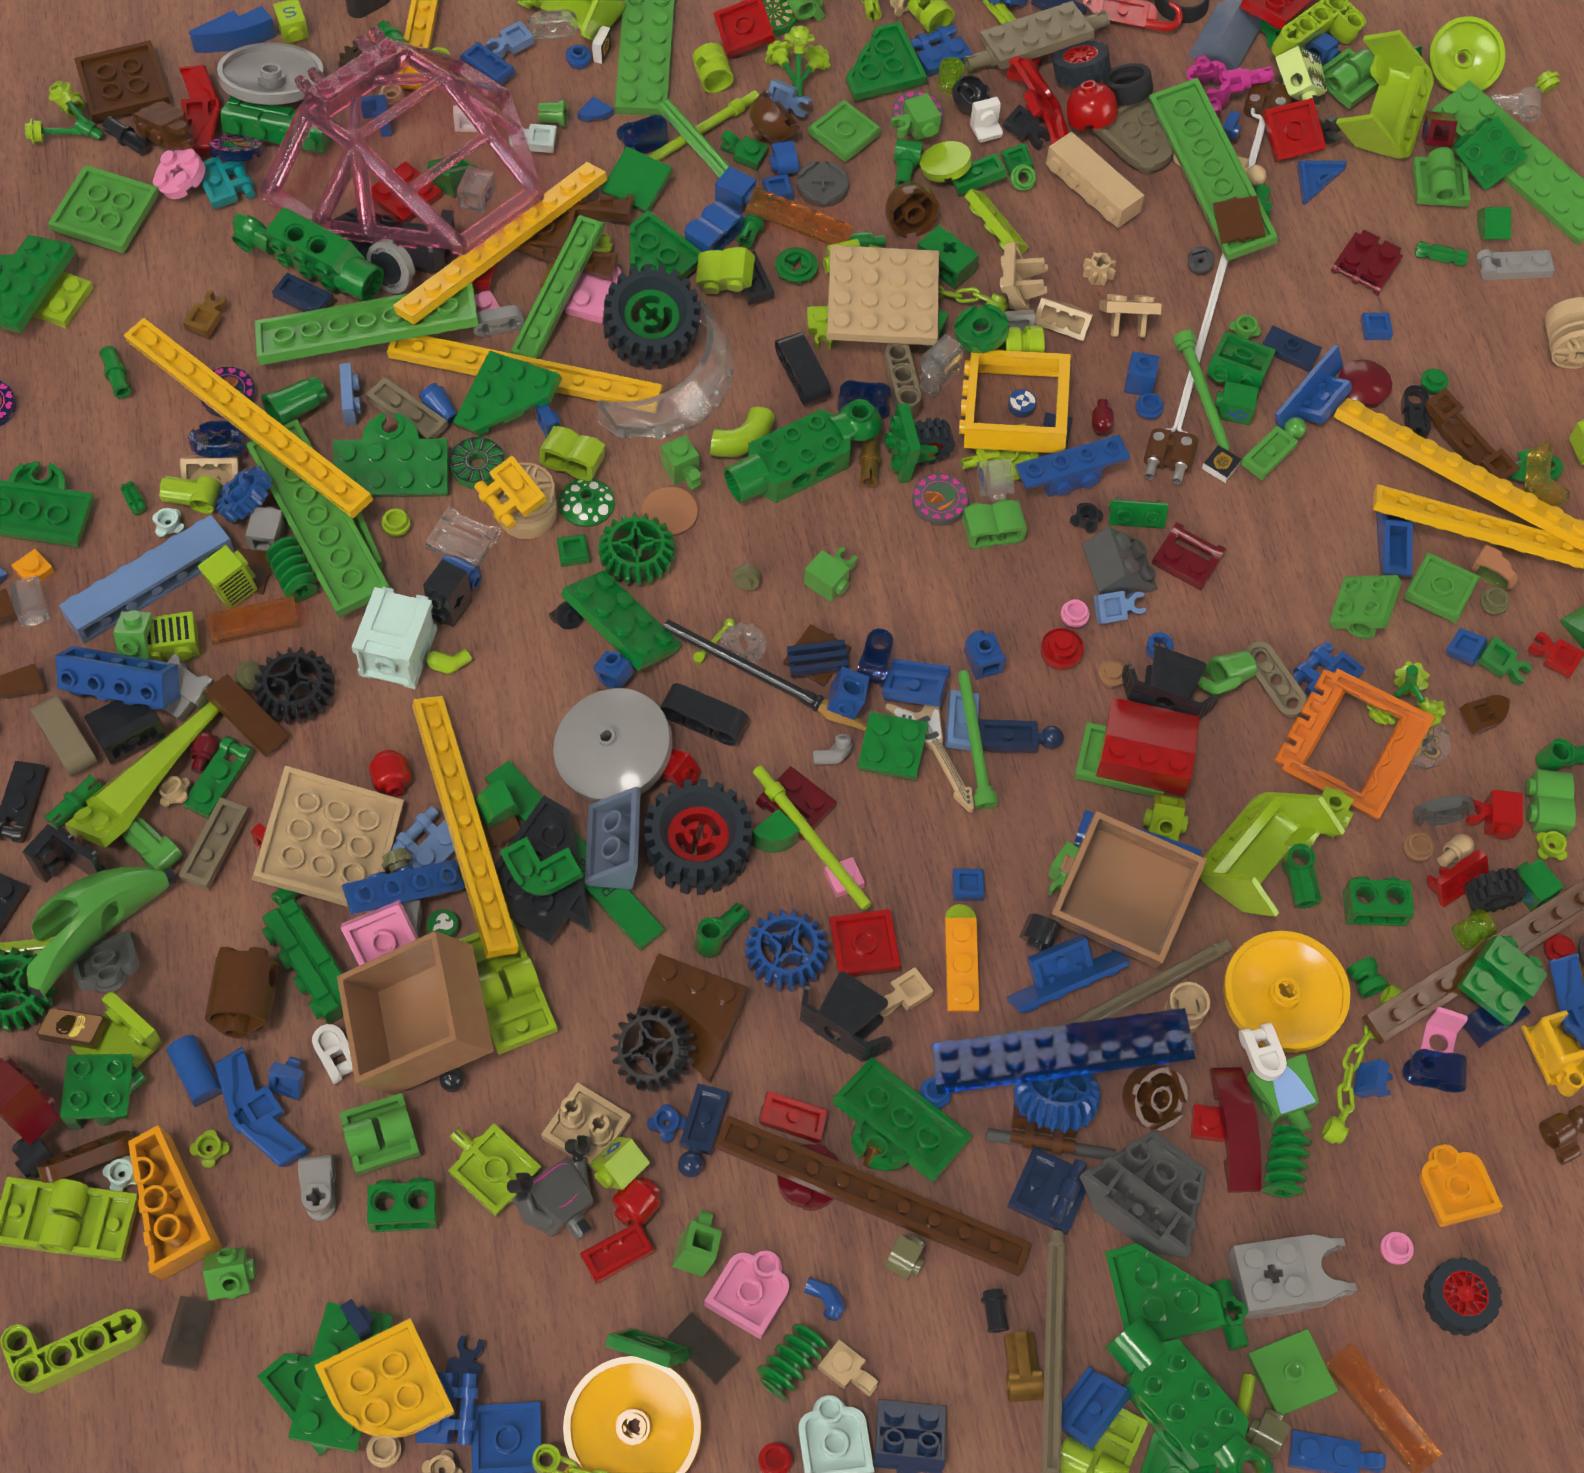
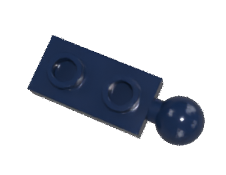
[978,719,1064,753]
[678,1083,729,1178]

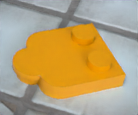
[1419,1144,1503,1227]

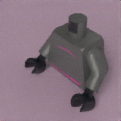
[507,1135,593,1241]

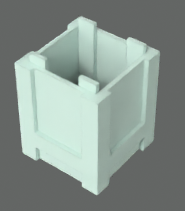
[352,587,437,689]

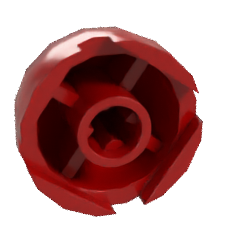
[1067,80,1119,130]

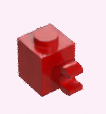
[1466,789,1523,839]

